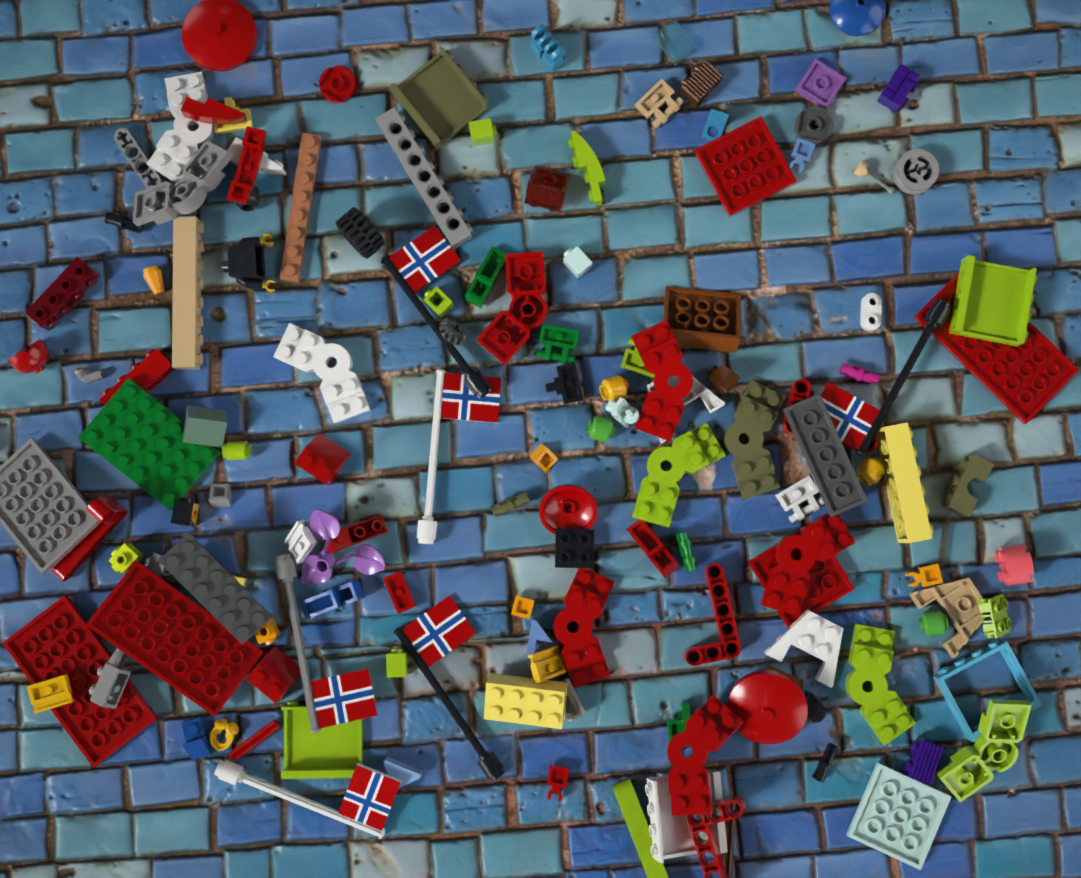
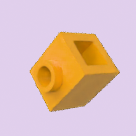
[255,614,281,646]

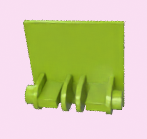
[978,593,1012,639]

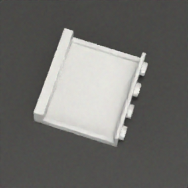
[645,769,728,863]

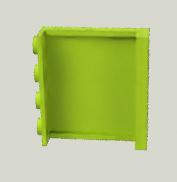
[949,255,1038,346]
[281,701,363,779]

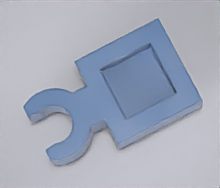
[789,138,816,174]

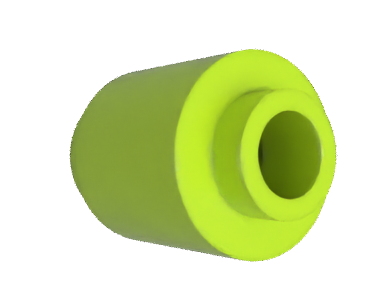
[222,441,252,461]

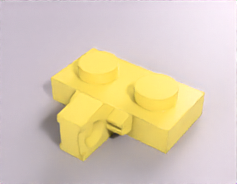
[213,97,253,135]

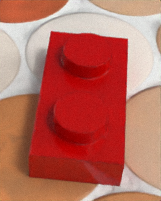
[383,571,416,614]

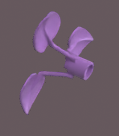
[301,509,385,584]

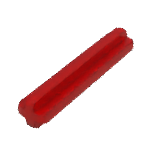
[228,720,280,761]

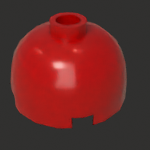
[8,339,49,374]

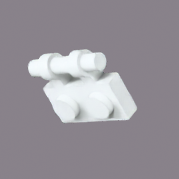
[775,475,824,523]

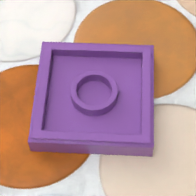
[794,58,847,110]

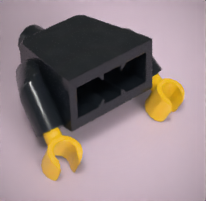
[221,234,276,293]

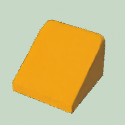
[529,444,558,473]

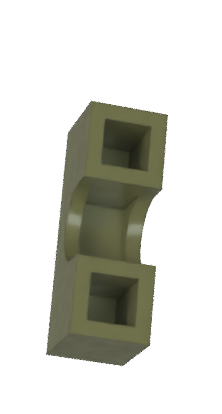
[943,454,994,517]

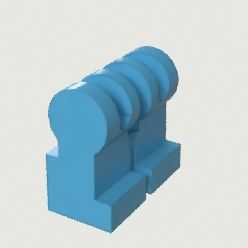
[530,24,567,72]

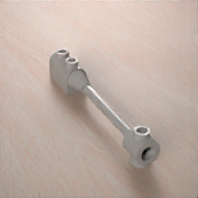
[89,552,171,709]

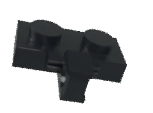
[545,363,583,404]

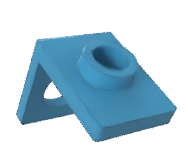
[701,109,729,141]

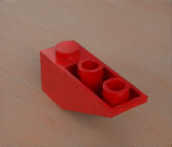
[324,515,388,554]

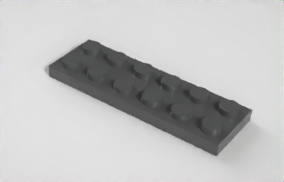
[782,393,868,517]
[158,532,272,645]

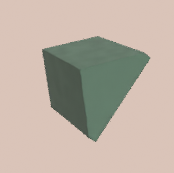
[183,405,228,448]

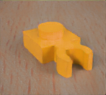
[905,563,943,587]

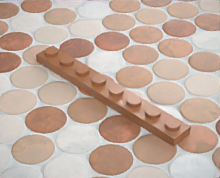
[279,133,322,283]

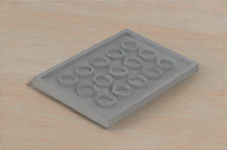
[0,438,100,574]

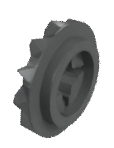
[439,318,467,345]

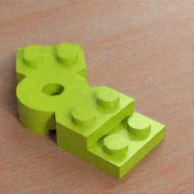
[632,423,726,528]
[845,623,916,746]
[937,699,1032,803]

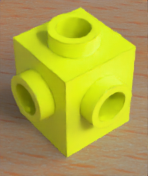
[108,543,145,574]

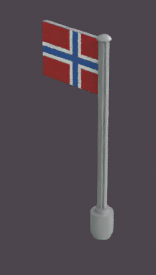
[275,554,378,734]

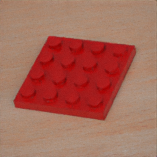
[694,116,797,217]
[747,530,855,629]

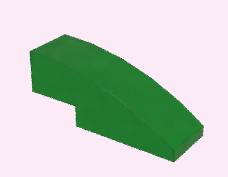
[465,246,507,308]

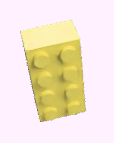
[484,673,568,729]

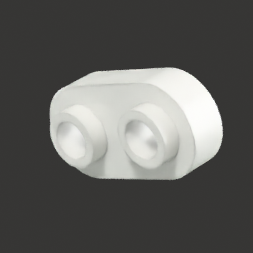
[860,293,882,332]

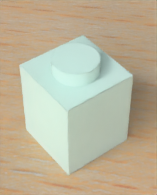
[563,246,592,279]

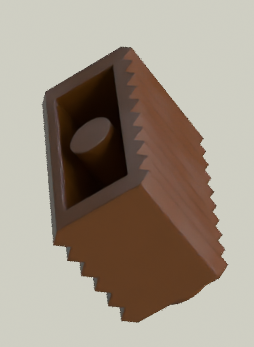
[680,60,724,107]

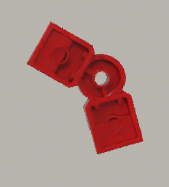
[476,251,547,365]
[631,320,693,442]
[760,513,855,616]
[553,568,615,688]
[667,695,744,816]

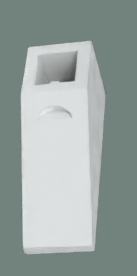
[227,137,287,176]

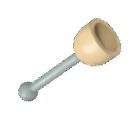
[853,160,895,194]

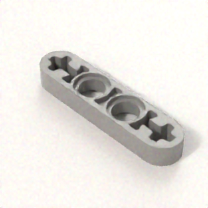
[114,128,163,188]

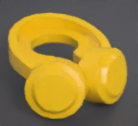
[210,718,239,751]

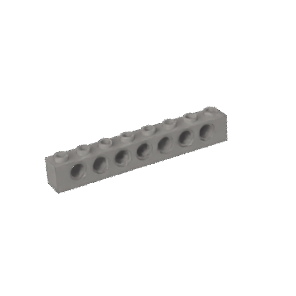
[375,107,473,250]

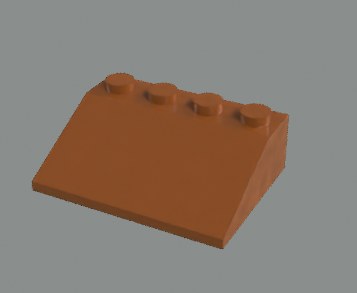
[662,286,741,353]

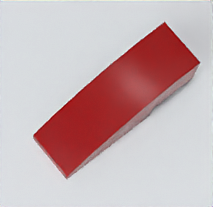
[181,97,246,125]
[626,520,680,578]

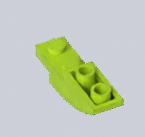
[568,130,606,207]

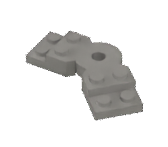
[133,140,233,227]

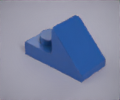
[181,716,212,760]

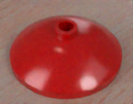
[539,484,597,535]

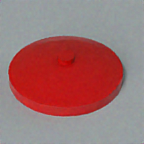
[182,0,257,72]
[728,670,808,745]

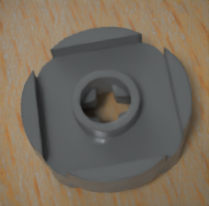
[794,106,833,145]

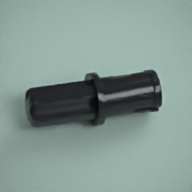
[104,212,144,234]
[812,743,838,783]

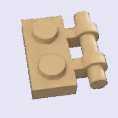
[635,79,684,128]

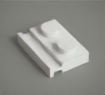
[284,519,317,564]

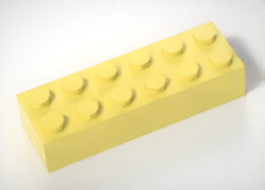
[875,422,933,543]

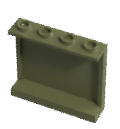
[388,46,489,150]

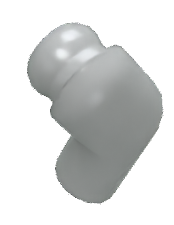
[74,365,104,383]

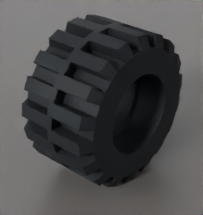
[336,207,385,259]

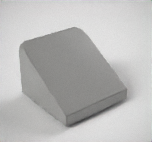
[209,483,231,507]

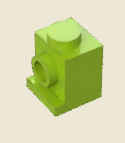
[423,286,454,318]

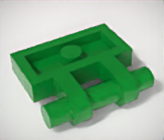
[536,324,579,364]
[674,532,696,572]

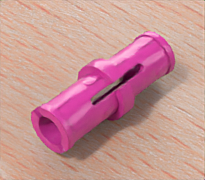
[839,362,880,385]

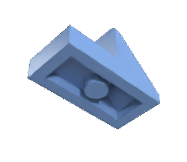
[526,618,552,659]

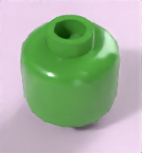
[586,415,616,442]
[918,610,949,637]

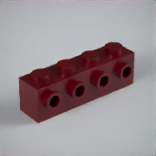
[25,257,101,331]

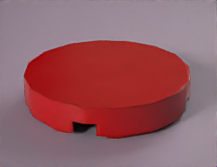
[319,65,357,104]

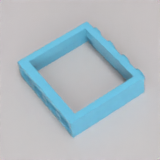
[933,639,1042,742]

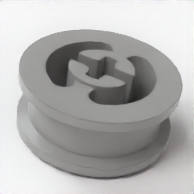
[893,149,939,195]

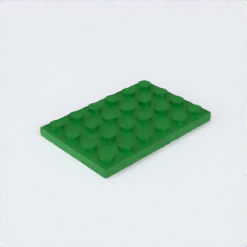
[78,378,221,511]

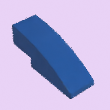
[300,580,365,620]

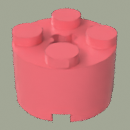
[994,544,1034,586]

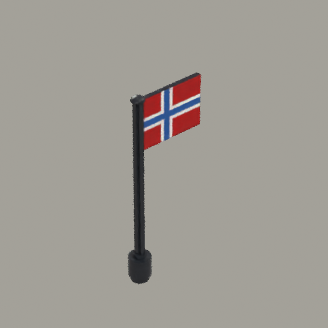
[381,225,491,399]
[821,299,951,457]
[394,595,505,782]

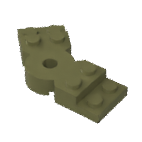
[723,380,785,500]

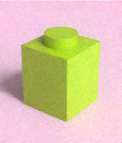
[469,118,497,146]
[386,648,409,678]

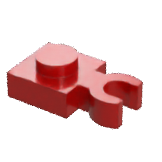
[547,764,569,802]

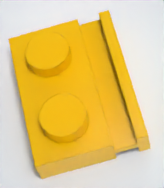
[528,645,566,683]
[26,674,75,714]

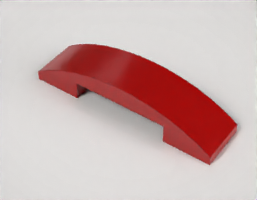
[226,126,266,205]

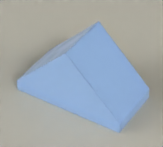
[383,757,423,788]

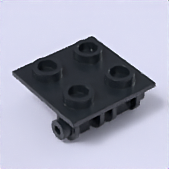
[555,529,594,568]

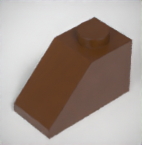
[706,364,741,395]

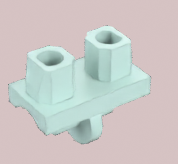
[606,397,640,428]

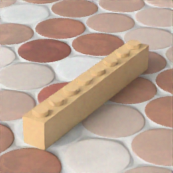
[172,216,204,370]

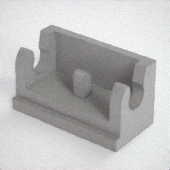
[559,676,586,722]

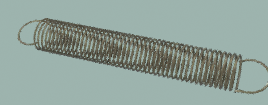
[938,514,951,567]

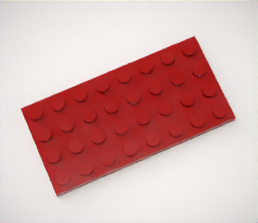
[914,272,1079,424]
[86,560,264,717]
[2,595,158,768]

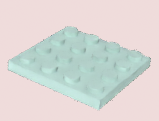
[846,762,951,870]

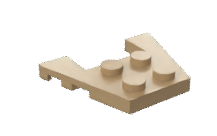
[909,577,990,658]

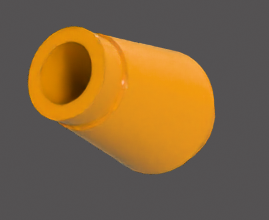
[143,265,165,295]

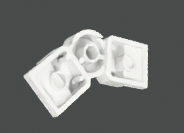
[147,72,215,183]
[273,323,371,424]

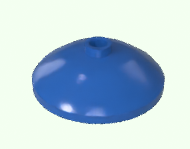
[829,0,886,36]

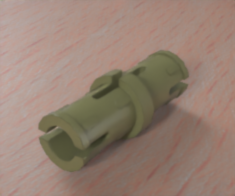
[490,491,530,517]

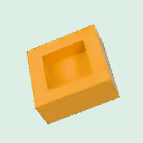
[511,595,535,619]

